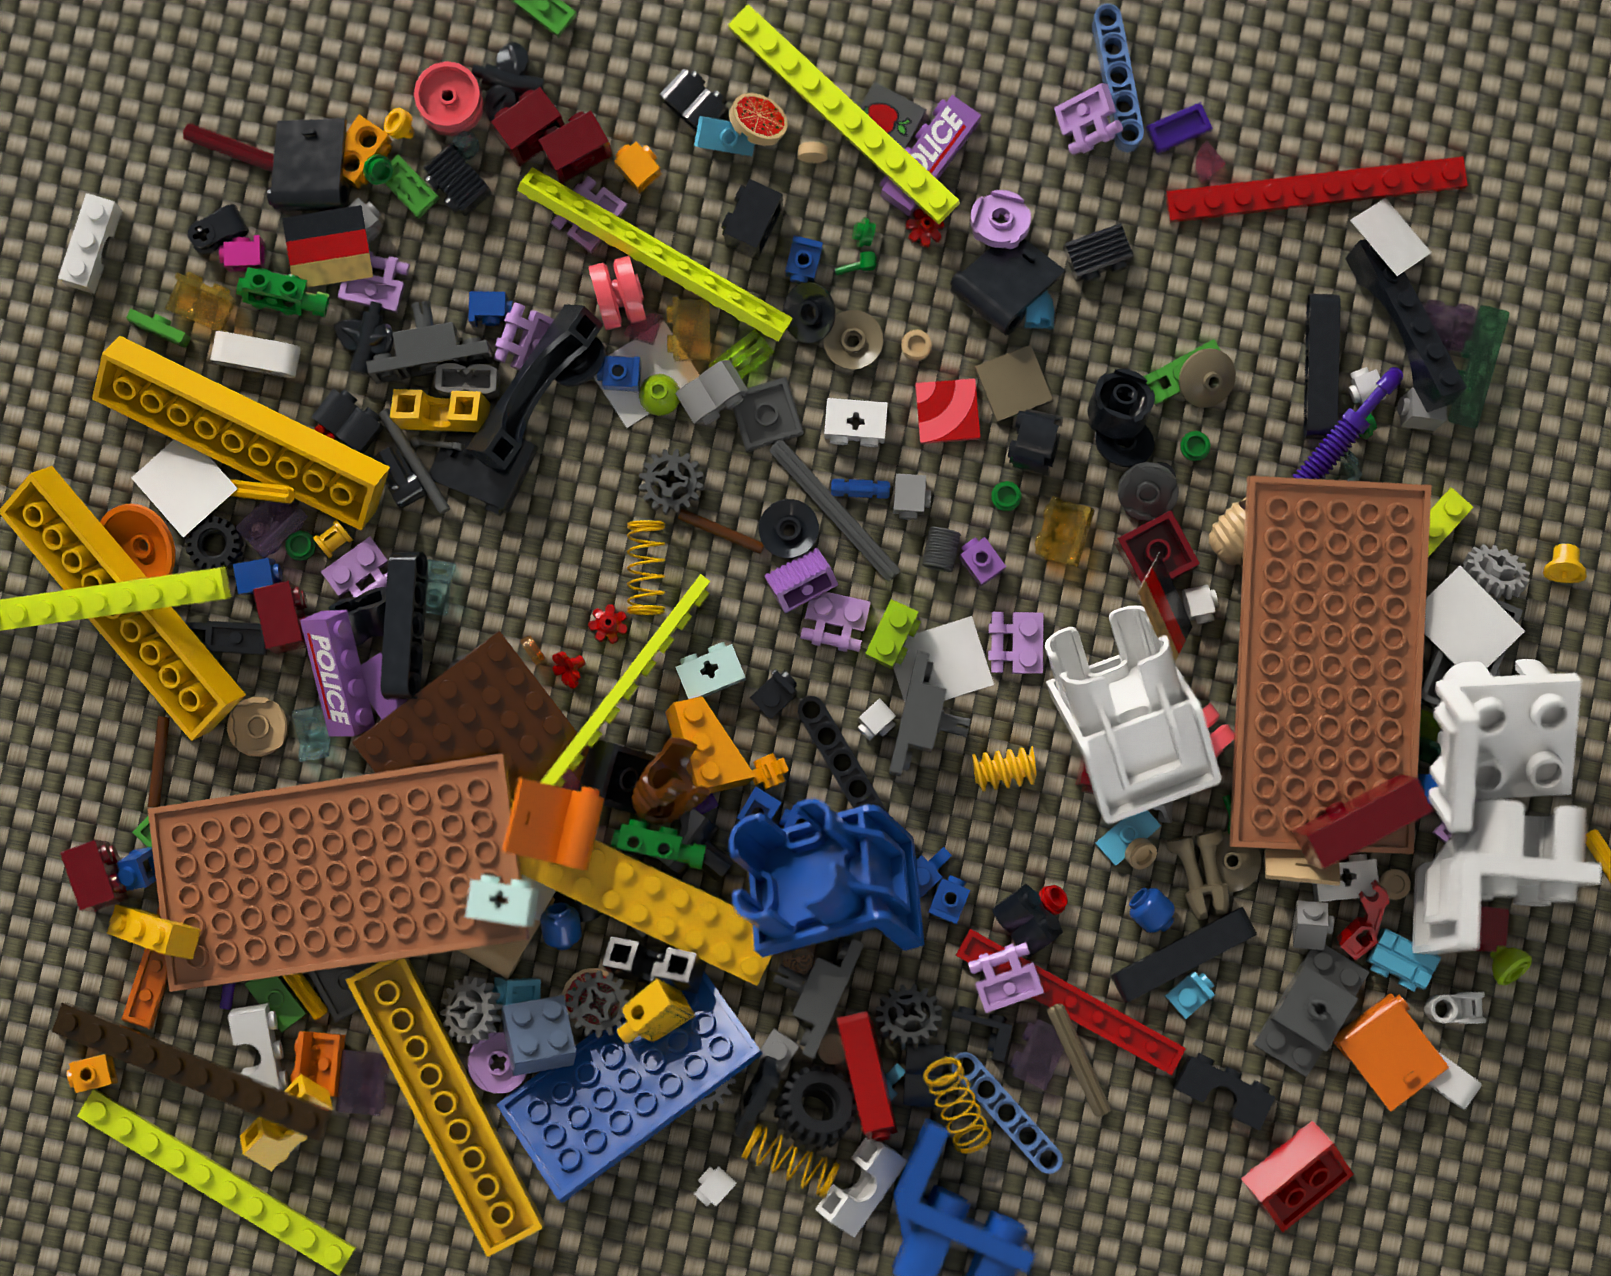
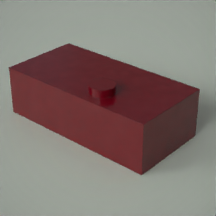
[1292,774,1433,869]

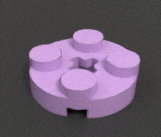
[970,190,1031,249]
[468,1032,527,1093]

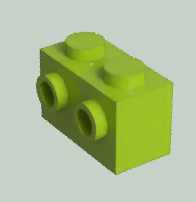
[865,599,922,670]

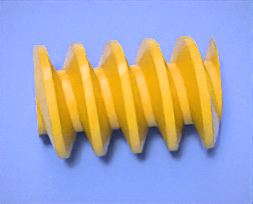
[972,746,1037,792]

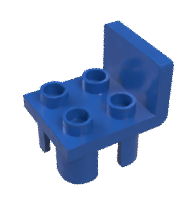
[729,799,924,957]
[891,1118,1035,1276]

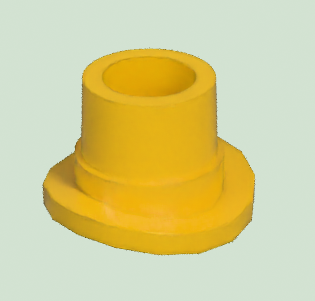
[1543,544,1587,583]

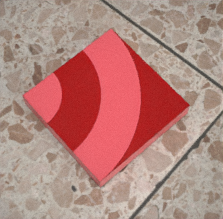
[915,378,980,444]

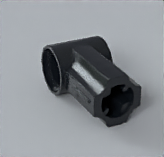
[374,445,427,510]

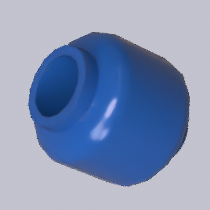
[1129,888,1175,933]
[540,902,582,950]

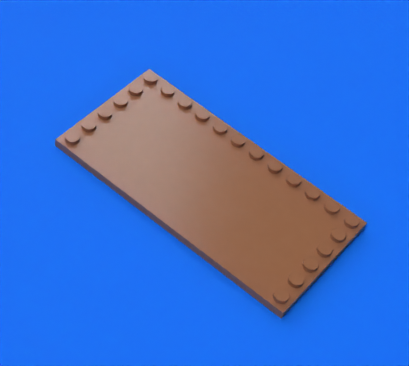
[1229,476,1432,854]
[148,754,530,992]

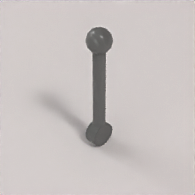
[410,435,465,451]

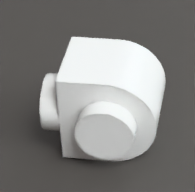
[1349,367,1386,405]
[1182,585,1218,624]
[857,698,896,741]
[694,1167,737,1206]

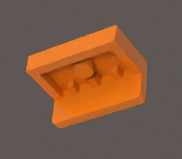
[291,1031,346,1097]

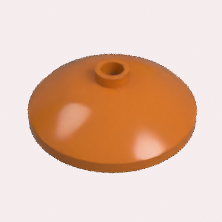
[100,503,176,578]

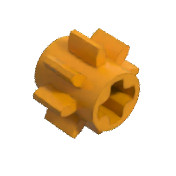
[752,753,789,790]

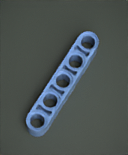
[1092,4,1144,152]
[951,1052,1063,1174]

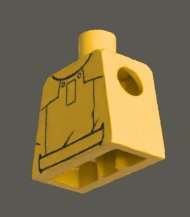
[617,979,695,1044]

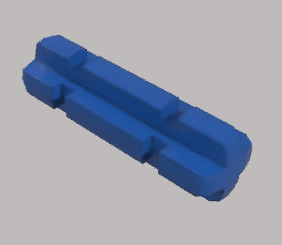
[831,478,890,499]

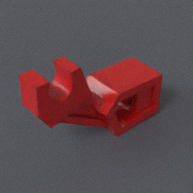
[1337,879,1389,960]

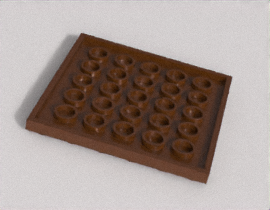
[352,631,589,800]

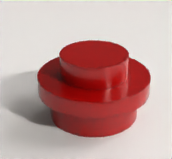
[1039,885,1068,915]

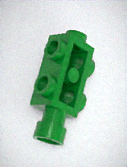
[236,267,330,318]
[611,819,706,870]

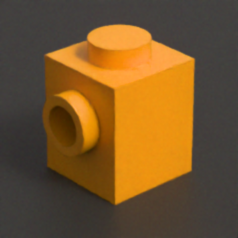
[614,141,662,194]
[67,1054,118,1093]

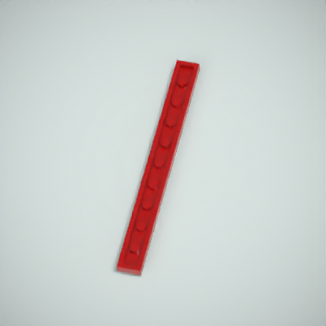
[1165,156,1468,223]

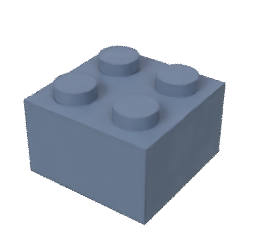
[501,995,576,1076]

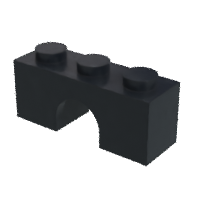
[602,936,706,994]
[1173,1053,1276,1131]

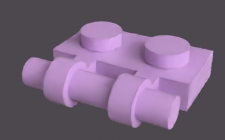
[1054,83,1123,155]
[551,176,628,254]
[338,251,410,313]
[493,303,554,371]
[321,537,388,597]
[800,592,871,652]
[988,612,1044,674]
[968,942,1044,1013]

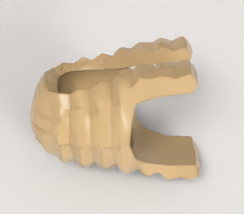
[1209,497,1246,565]

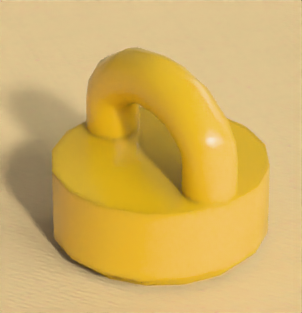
[384,108,414,140]

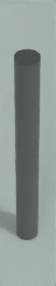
[378,408,450,515]

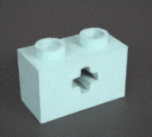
[676,642,746,699]
[465,874,539,927]

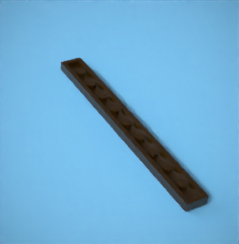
[52,1003,333,1141]

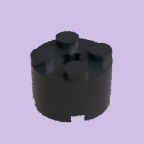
[1087,369,1155,441]
[1008,409,1063,476]

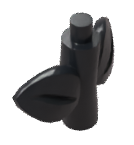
[472,42,545,122]
[334,301,393,376]

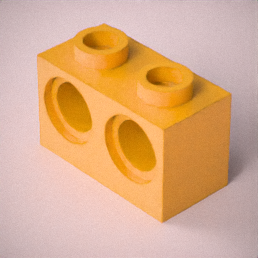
[342,115,392,190]

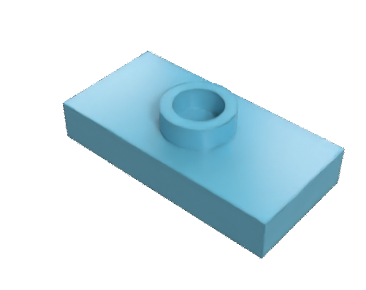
[694,116,755,156]
[1095,810,1161,866]

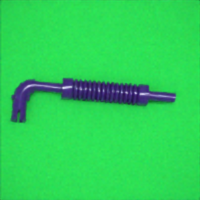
[1292,367,1403,479]

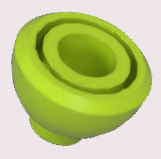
[639,374,680,416]
[1490,947,1532,985]

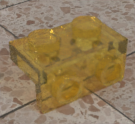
[165,271,236,331]
[667,297,710,361]
[1035,496,1095,568]

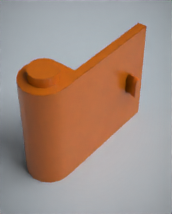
[502,778,605,871]
[1333,993,1449,1112]

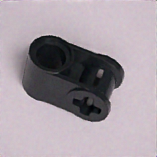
[188,204,249,255]

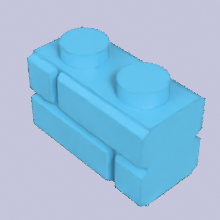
[1366,928,1441,992]

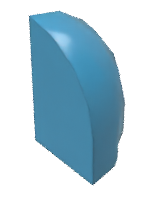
[1024,290,1055,329]

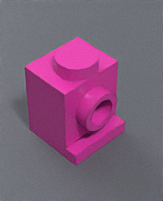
[219,235,265,272]

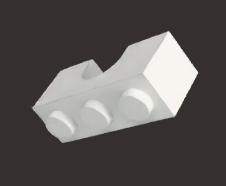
[58,193,122,294]
[228,1003,289,1091]
[815,1137,908,1238]

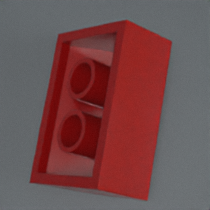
[1241,1120,1354,1232]

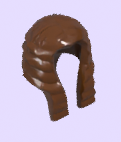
[631,737,710,825]

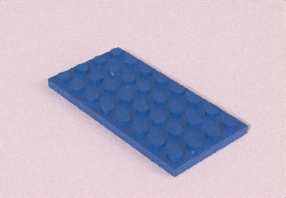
[496,971,763,1203]

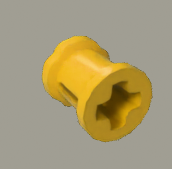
[313,519,353,559]

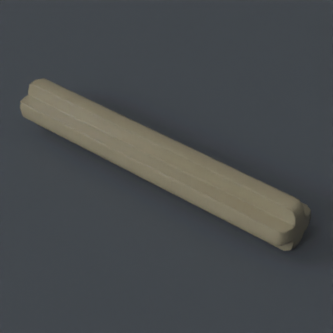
[1047,1003,1110,1117]

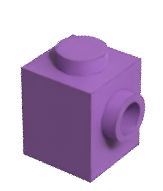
[959,537,1006,587]

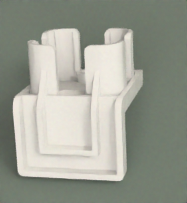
[1045,606,1221,824]
[1428,659,1581,832]
[1412,800,1601,955]

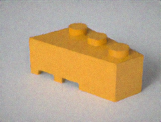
[665,696,756,793]

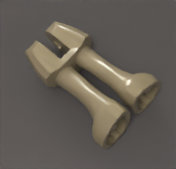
[1166,829,1229,921]

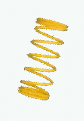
[627,520,666,615]
[924,1057,992,1153]
[741,1123,841,1199]

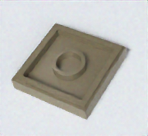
[975,345,1053,423]

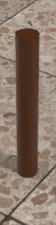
[678,508,764,555]
[148,716,170,808]

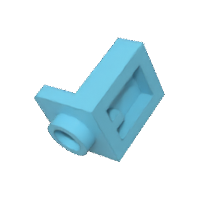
[1164,972,1215,1019]
[492,977,541,1010]

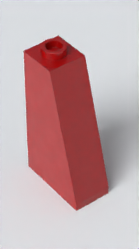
[837,1011,898,1142]

